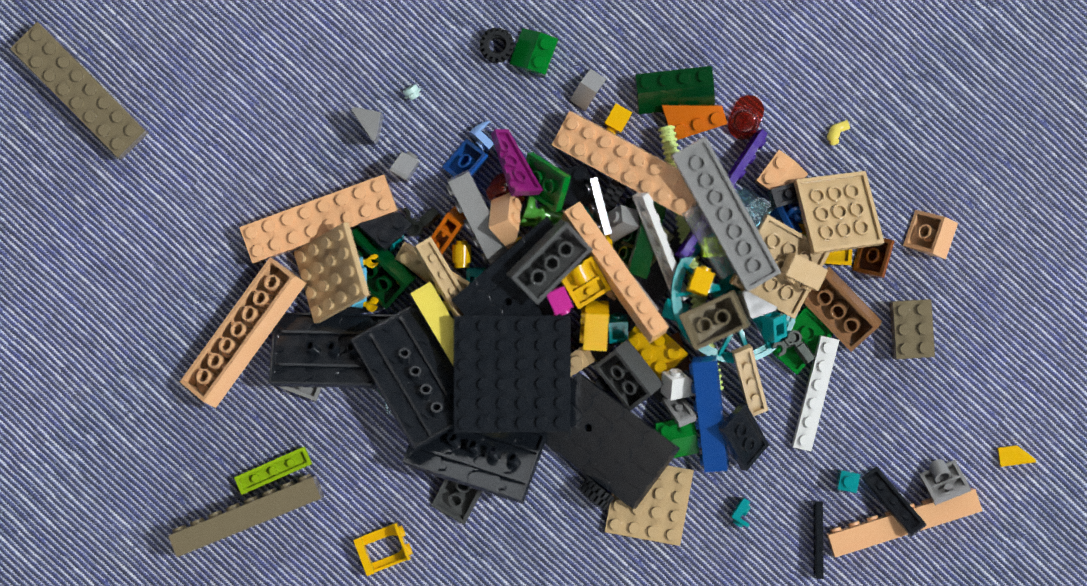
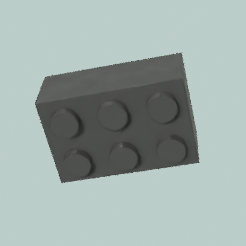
[593,339,664,411]

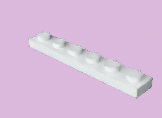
[632,193,689,301]
[791,335,839,451]

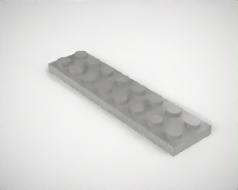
[671,136,781,292]

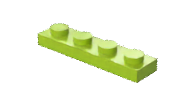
[234,446,313,495]

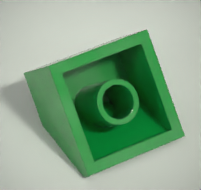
[509,28,558,77]
[654,419,699,458]

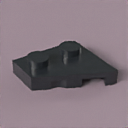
[358,212,412,252]

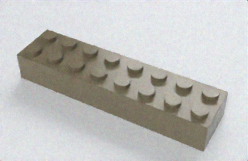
[10,22,149,159]
[168,474,325,557]

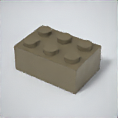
[890,299,935,359]

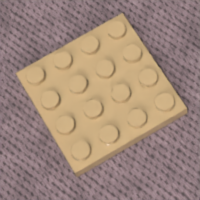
[794,171,884,254]
[729,214,830,319]
[294,223,370,323]
[604,465,694,546]

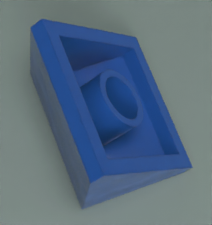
[442,138,489,177]

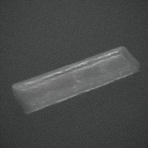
[682,204,735,280]

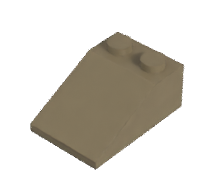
[679,290,751,351]

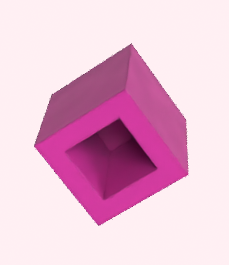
[547,284,573,316]

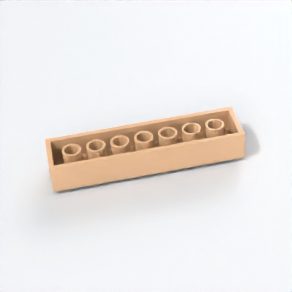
[552,111,697,218]
[239,174,399,264]
[180,257,306,408]

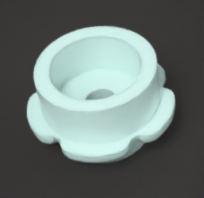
[403,84,421,101]

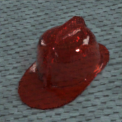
[728,95,764,140]

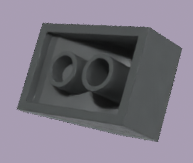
[431,479,483,525]

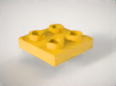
[561,256,611,309]

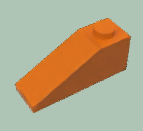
[431,206,467,255]

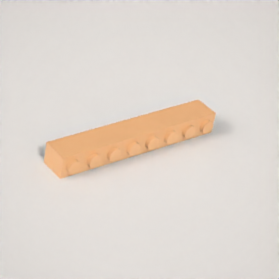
[561,202,669,343]
[826,488,982,557]

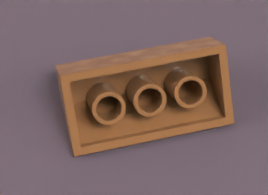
[804,266,882,352]

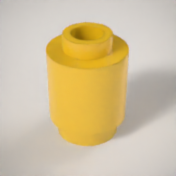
[452,241,471,268]

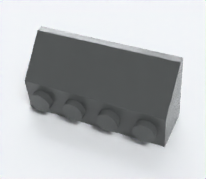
[506,219,593,305]

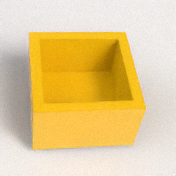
[580,300,609,351]

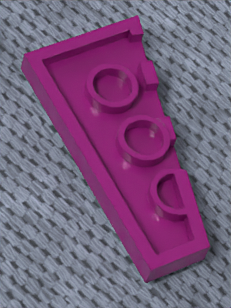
[491,129,543,196]

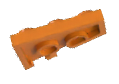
[661,104,728,140]

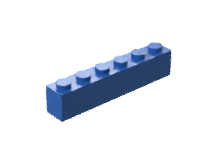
[689,355,729,472]

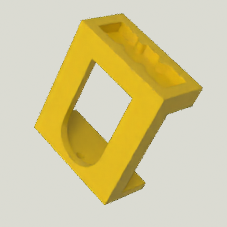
[353,522,413,576]

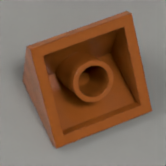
[852,238,895,279]

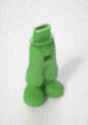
[519,196,563,227]

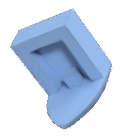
[469,121,494,153]

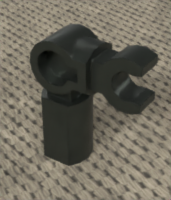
[404,206,441,237]
[771,330,815,365]

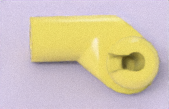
[827,120,850,145]

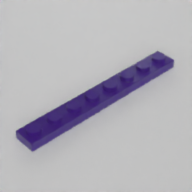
[675,129,768,259]

